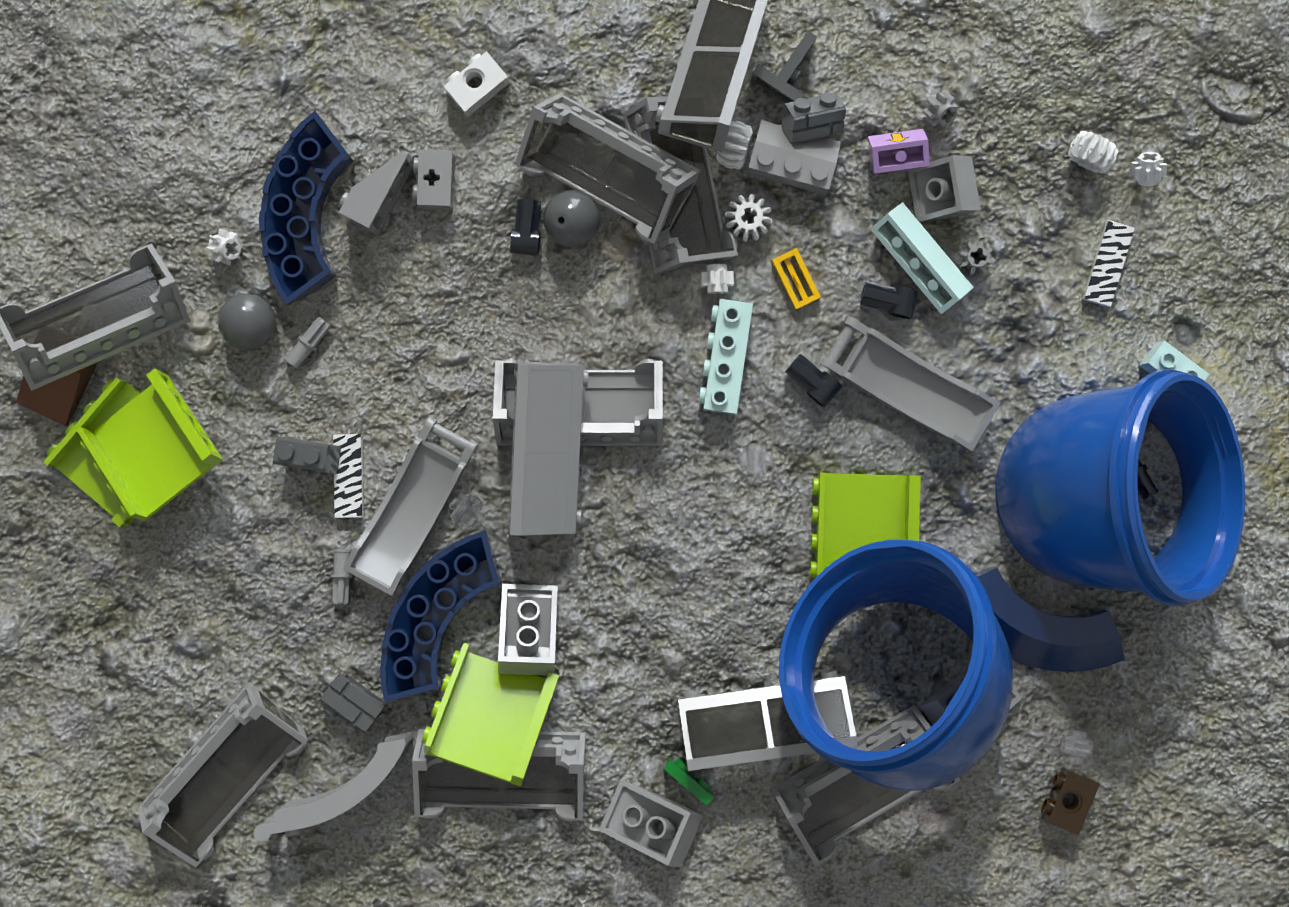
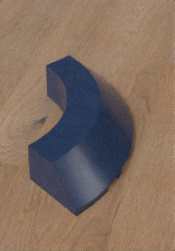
[259,111,353,306]
[380,530,502,702]
[975,567,1125,672]

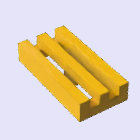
[771,248,821,310]

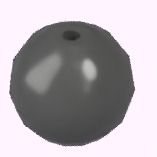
[543,190,600,248]
[218,294,276,350]

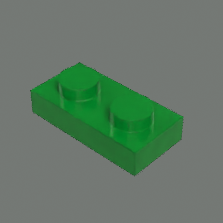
[663,757,714,806]

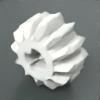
[716,121,753,170]
[1068,131,1119,174]
[725,194,772,242]

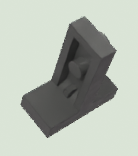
[751,31,817,103]

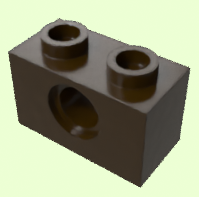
[1041,767,1100,836]

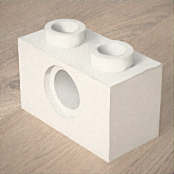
[444,51,510,118]

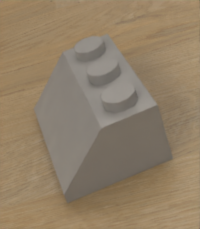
[747,120,841,196]

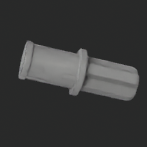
[284,317,330,369]
[330,549,353,605]

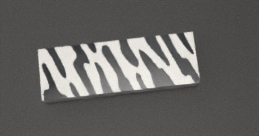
[1082,220,1135,308]
[333,434,364,518]

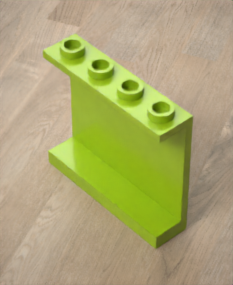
[77,368,223,522]
[43,377,140,528]
[810,472,921,579]
[421,643,559,787]

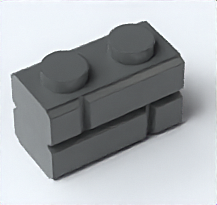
[782,92,846,144]
[273,436,341,474]
[319,671,387,733]

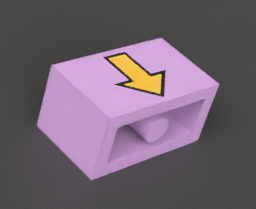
[868,129,930,174]

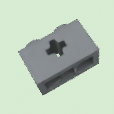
[412,149,455,211]

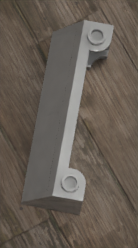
[493,359,663,446]
[507,361,588,536]

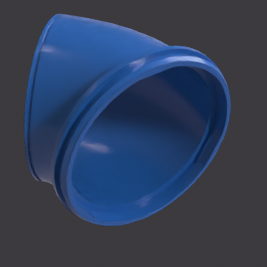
[995,370,1245,606]
[779,539,1013,791]

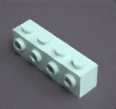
[870,202,974,314]
[699,299,753,415]

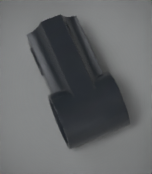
[510,198,541,256]
[860,281,919,319]
[785,354,842,408]

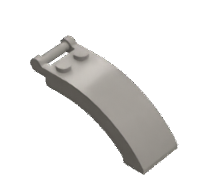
[820,316,1001,451]
[343,417,479,596]
[254,732,413,842]

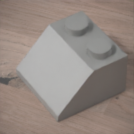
[908,155,981,223]

